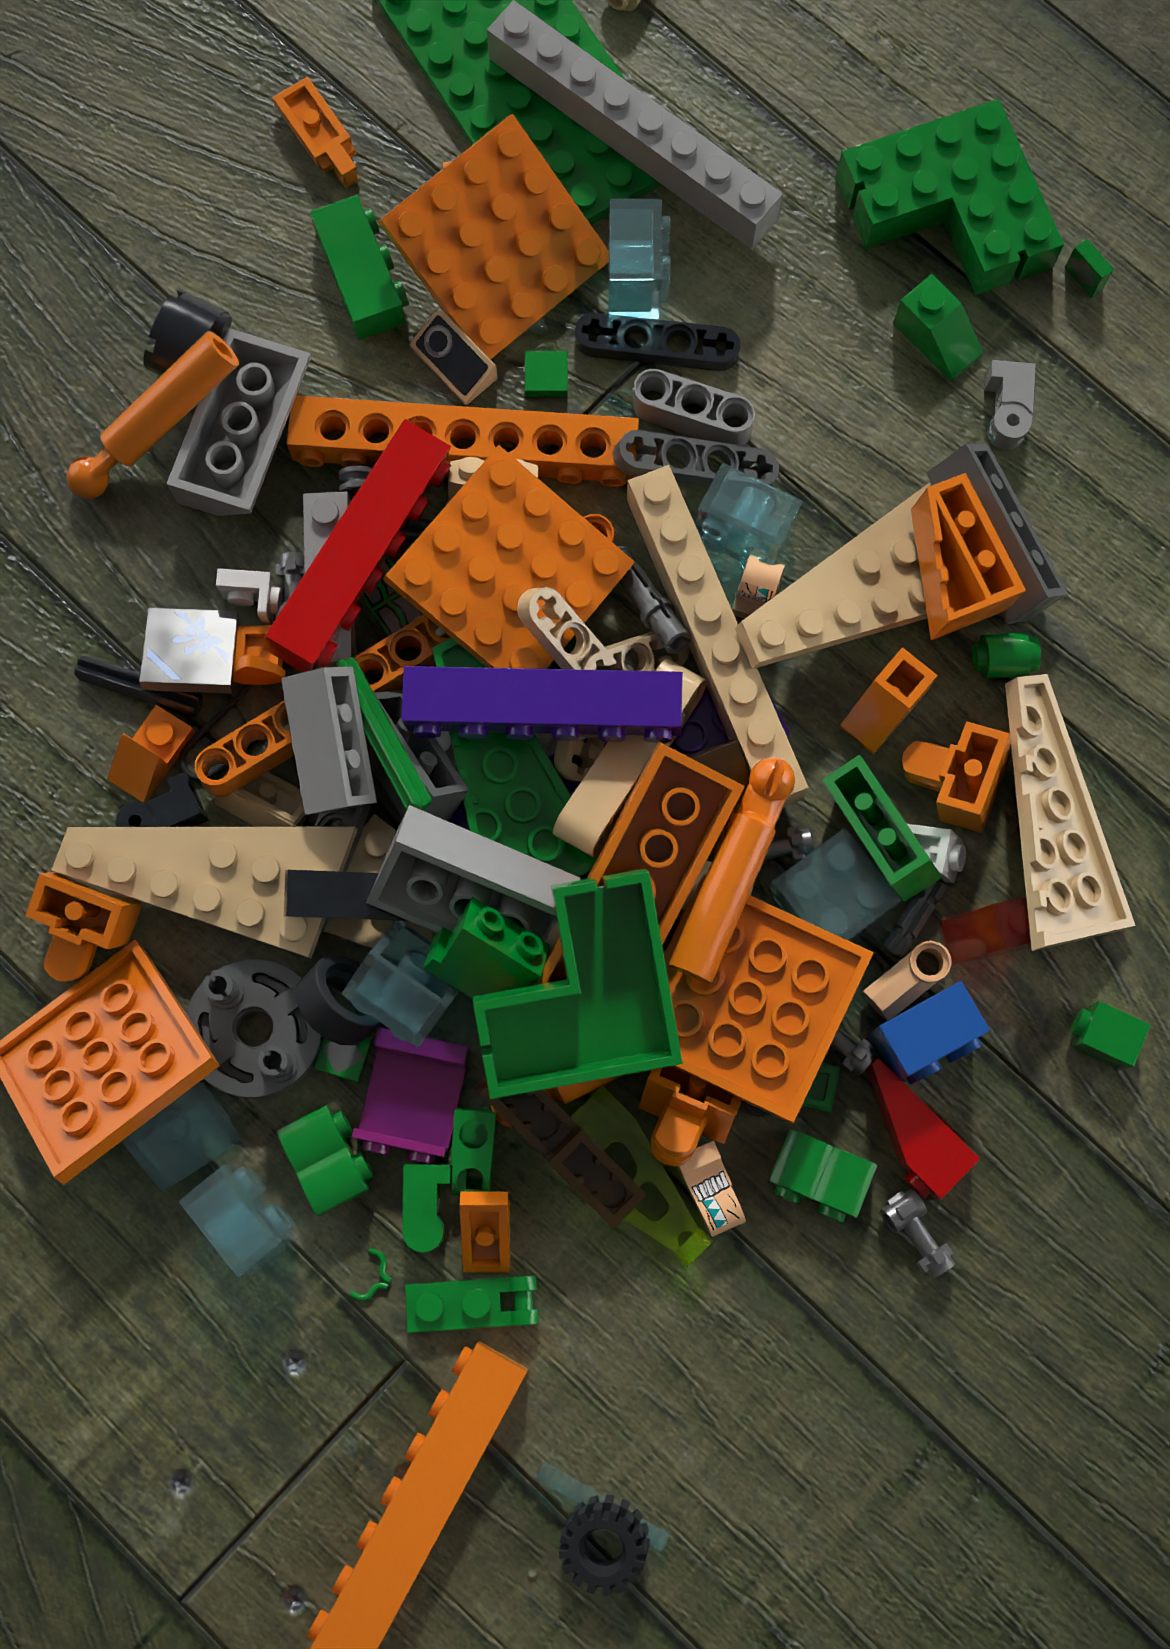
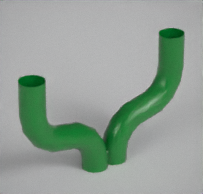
[349,1247,391,1302]

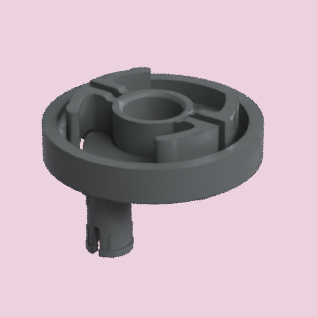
[186,959,324,1099]

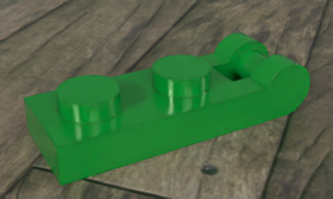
[405,1275,539,1333]

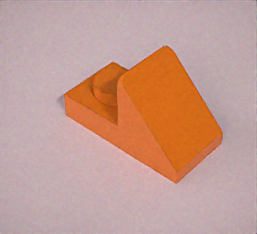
[107,705,195,803]
[460,1191,510,1273]

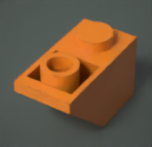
[839,647,938,755]

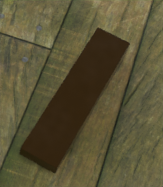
[476,1078,647,1229]

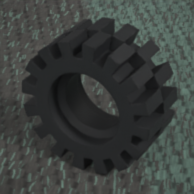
[559,1495,650,1596]

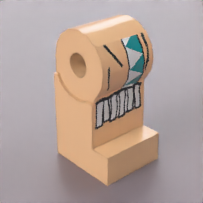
[732,554,785,619]
[676,1141,746,1237]

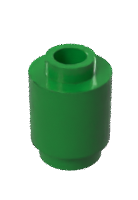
[972,632,1041,679]

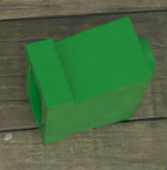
[423,896,550,999]

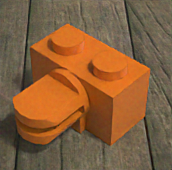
[902,721,1012,834]
[25,872,143,982]
[639,1066,742,1166]

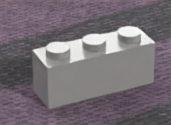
[281,667,377,815]

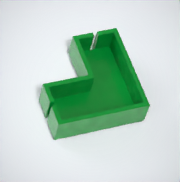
[835,98,1064,295]
[473,869,683,1099]

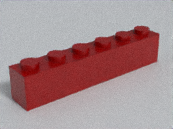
[264,419,452,673]

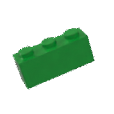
[310,194,409,341]
[822,755,942,902]

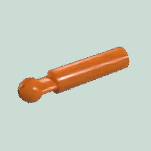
[66,331,239,499]
[668,757,795,983]

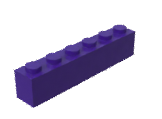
[401,666,683,743]

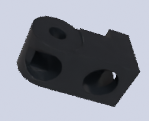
[115,772,209,827]

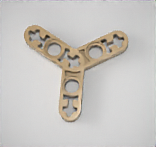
[517,587,689,781]

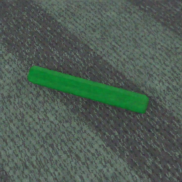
[334,657,432,811]

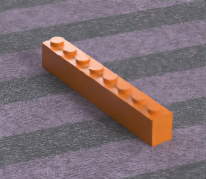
[306,1341,528,1649]

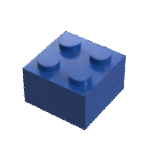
[867,981,990,1085]

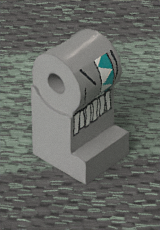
[984,360,1036,450]

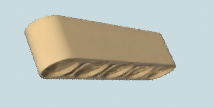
[553,659,707,857]

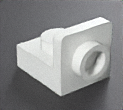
[216,569,283,625]
[907,824,966,883]

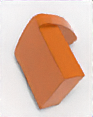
[233,625,286,685]

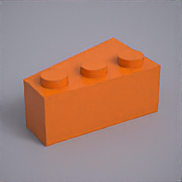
[911,473,1026,640]

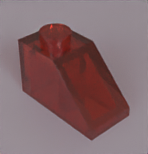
[940,897,1031,965]

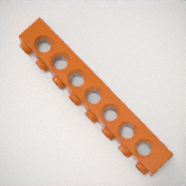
[287,395,639,487]

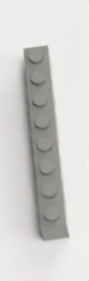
[487,0,783,249]

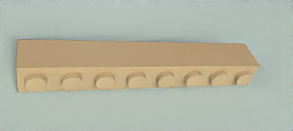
[627,465,809,807]

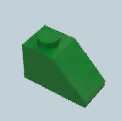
[893,274,983,382]

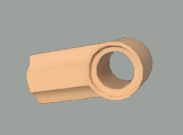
[862,941,952,1022]

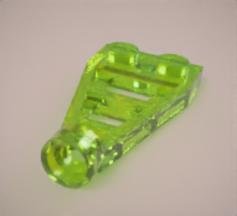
[540,1086,713,1268]

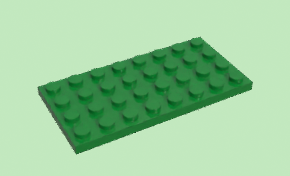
[374,0,662,225]

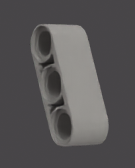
[633,369,755,446]

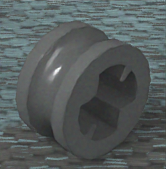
[339,466,372,500]

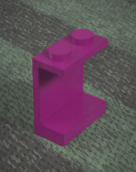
[352,1027,471,1165]

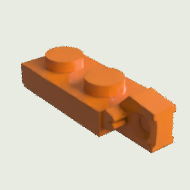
[272,77,360,188]

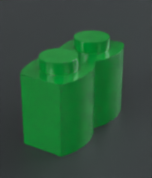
[276,1105,374,1216]
[767,1129,877,1223]

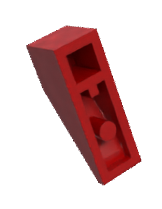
[866,1058,980,1200]

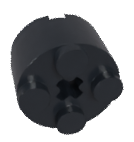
[143,289,232,376]

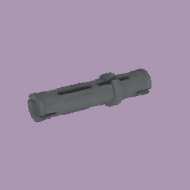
[617,545,692,654]

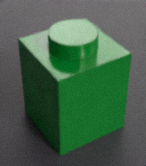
[1071,1001,1151,1070]

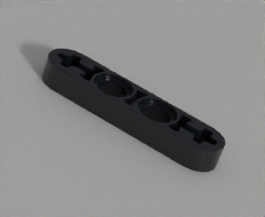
[575,313,740,371]

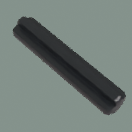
[74,655,203,717]

